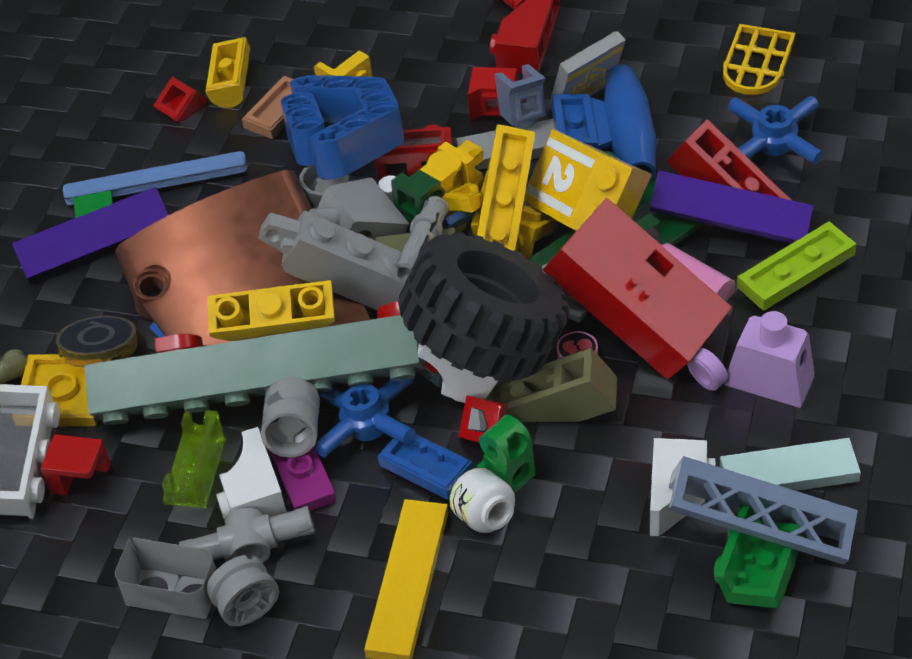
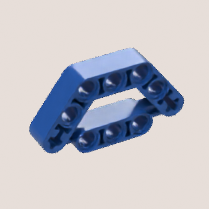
[280,75,405,179]

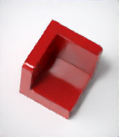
[40,434,111,495]

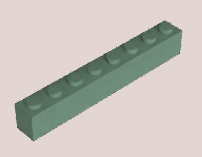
[84,315,425,425]

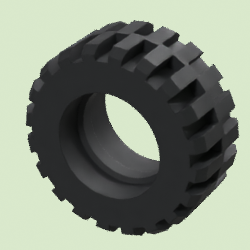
[398,233,569,382]

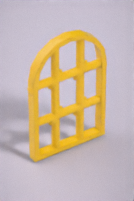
[723,24,796,95]

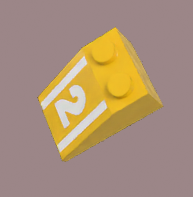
[524,129,652,231]

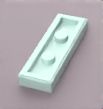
[720,438,861,491]

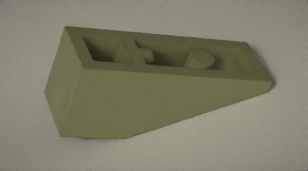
[486,348,617,422]

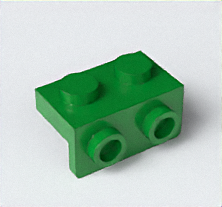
[714,505,805,608]

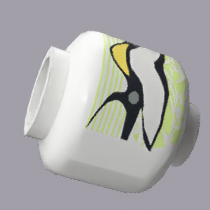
[450,468,515,533]

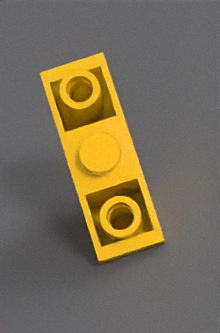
[207,280,335,342]

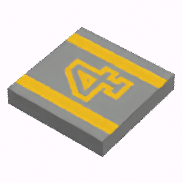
[549,31,626,110]

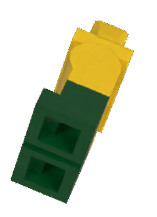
[391,140,485,233]

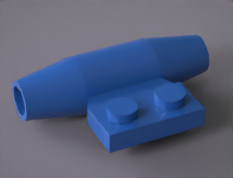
[551,64,657,182]

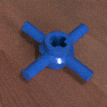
[728,96,824,165]
[314,378,416,457]

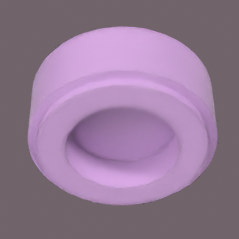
[687,348,728,390]

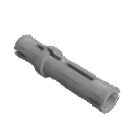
[392,196,449,285]

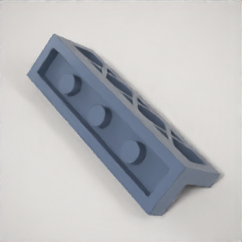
[668,456,858,564]

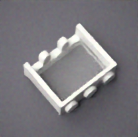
[0,384,60,519]

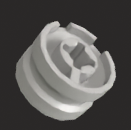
[206,555,279,626]

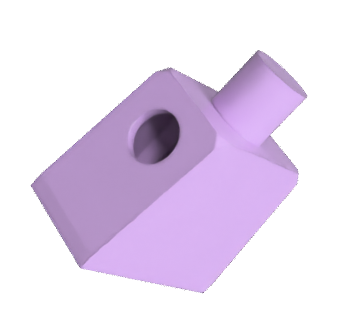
[724,311,815,408]

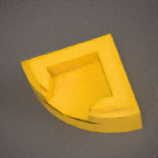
[442,182,483,212]

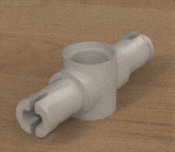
[179,506,315,563]

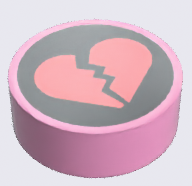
[556,331,598,360]

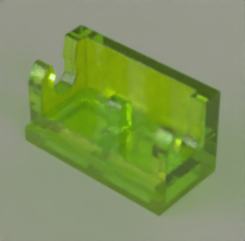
[162,410,225,508]

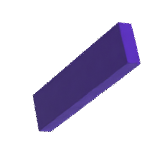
[649,170,814,244]
[12,187,168,281]

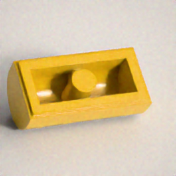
[205,37,250,108]

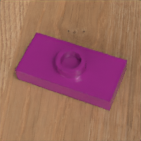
[268,446,337,511]

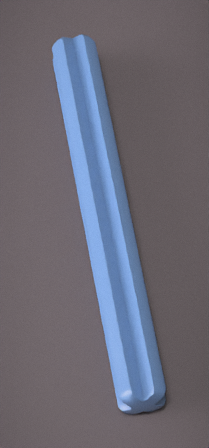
[63,151,247,206]

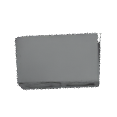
[115,538,216,619]

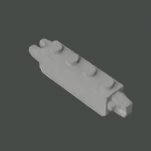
[258,211,404,310]

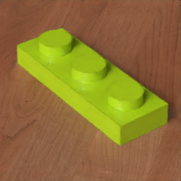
[737,221,857,311]

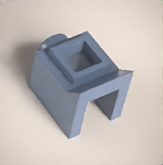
[494,64,546,128]

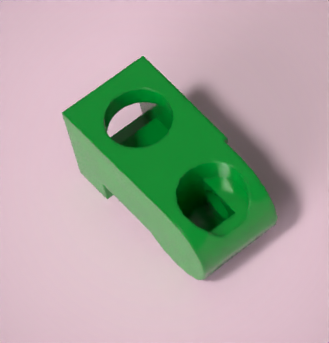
[477,414,536,494]

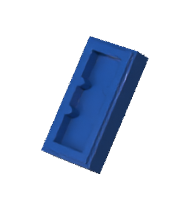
[378,434,473,500]

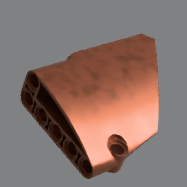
[115,170,390,390]

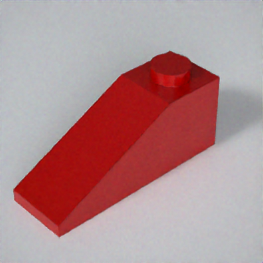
[490,0,560,73]
[666,119,791,200]

